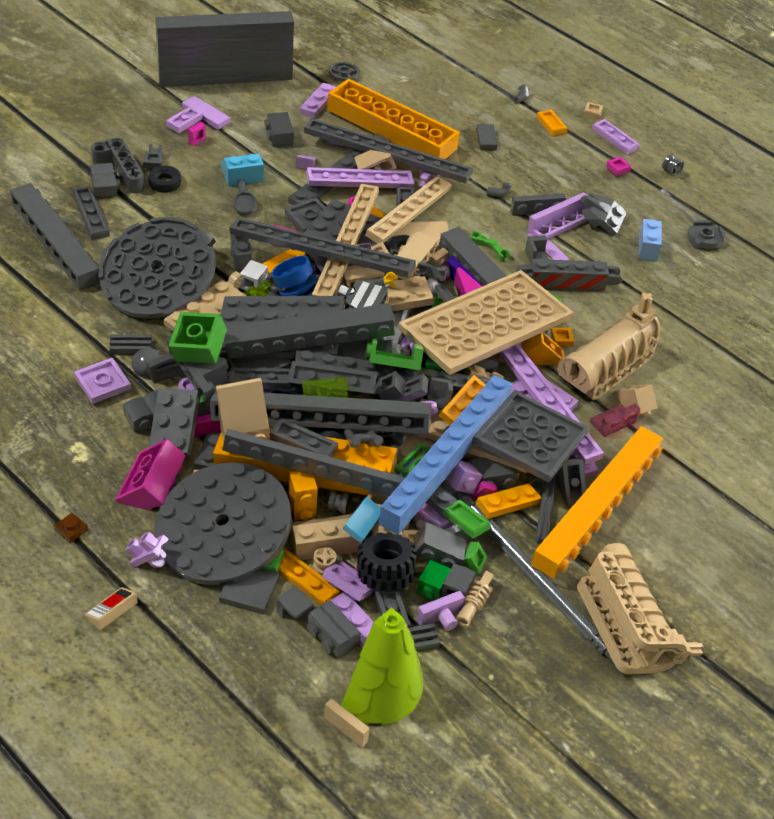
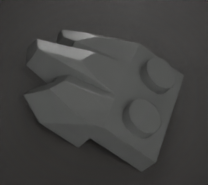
[581,193,627,237]

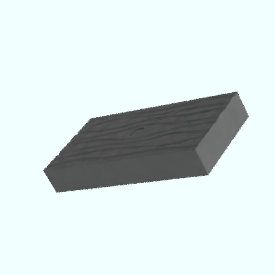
[155,11,294,87]

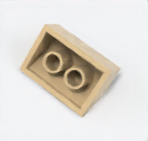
[289,514,362,560]

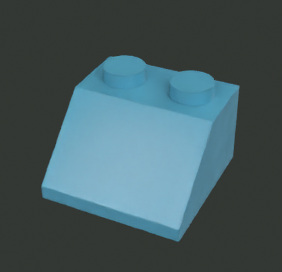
[220,154,264,186]

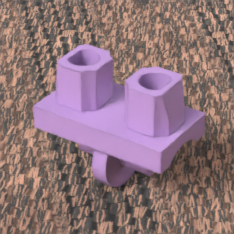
[125,532,168,568]

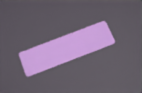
[527,231,569,260]

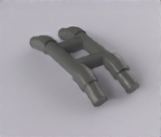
[341,429,383,448]

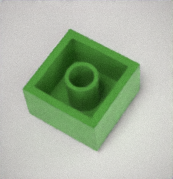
[169,312,227,364]

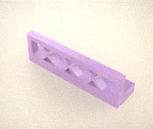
[528,192,588,240]

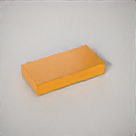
[536,110,568,136]

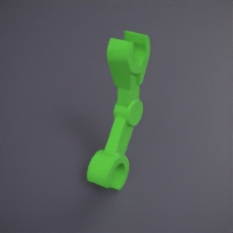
[470,231,510,262]

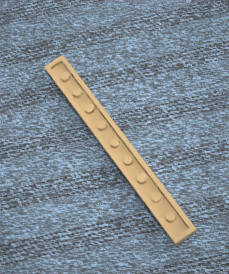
[312,184,379,296]

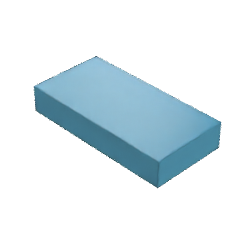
[342,497,380,543]

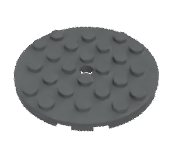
[98,217,216,319]
[155,462,292,585]

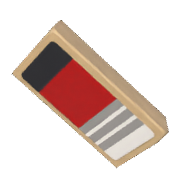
[84,587,137,631]

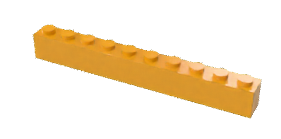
[531,426,663,579]

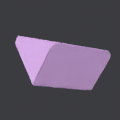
[296,155,317,169]

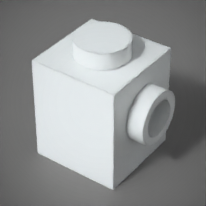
[240,260,270,294]

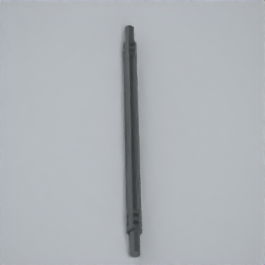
[455,491,624,665]

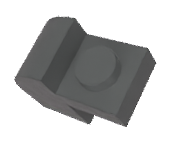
[377,371,428,402]

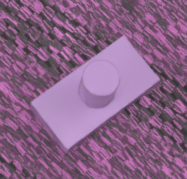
[417,591,465,631]

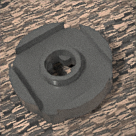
[687,220,725,250]

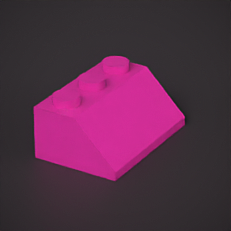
[115,439,186,510]

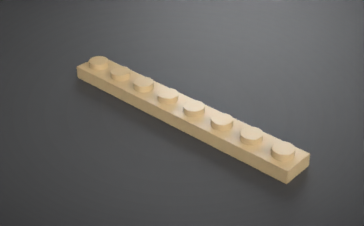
[365,176,452,243]

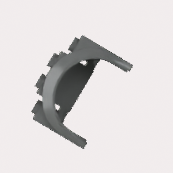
[147,336,229,417]

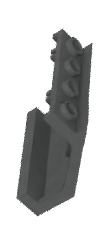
[289,339,393,398]

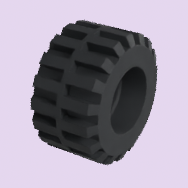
[357,532,417,592]

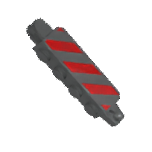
[516,259,622,291]

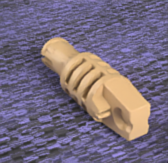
[456,571,494,627]

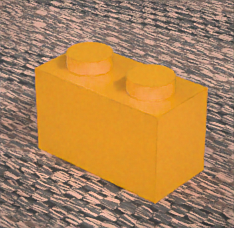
[289,471,318,521]

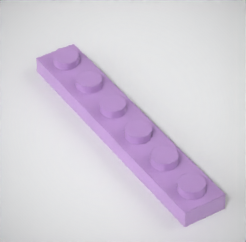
[306,167,414,188]

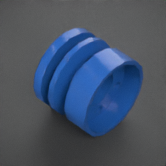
[271,255,318,296]

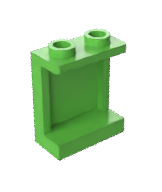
[366,338,424,370]

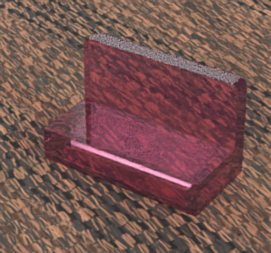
[590,404,640,437]

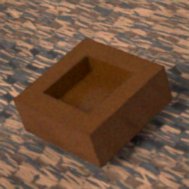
[54,512,88,543]

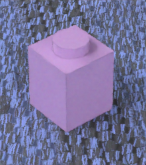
[445,461,482,494]

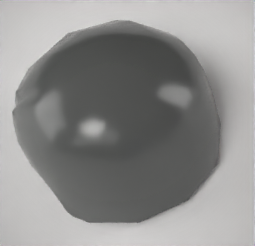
[131,347,161,376]

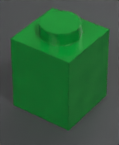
[417,560,451,601]

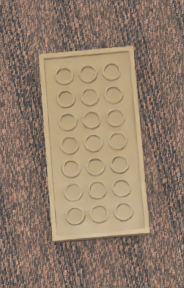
[398,270,574,375]

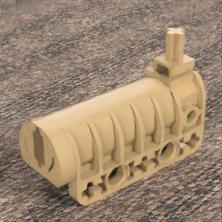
[558,293,661,400]
[577,543,703,674]

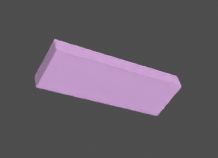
[182,96,231,130]
[592,119,640,155]

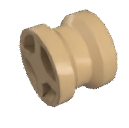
[313,547,337,575]

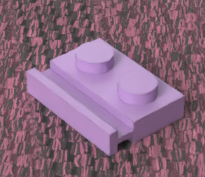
[322,561,376,602]

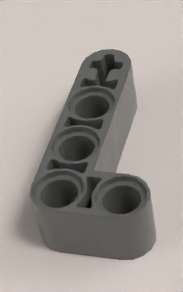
[91,138,144,194]

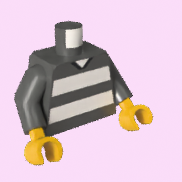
[338,272,398,309]

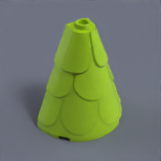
[341,607,424,726]

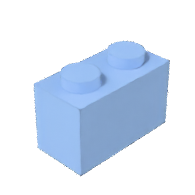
[638,219,661,262]

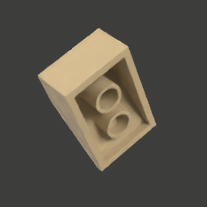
[216,378,270,452]

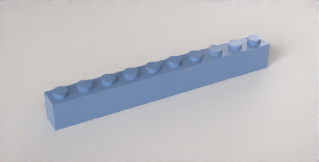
[379,375,513,535]

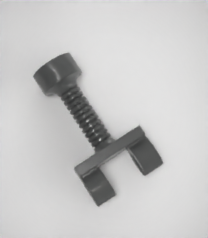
[416,261,452,281]

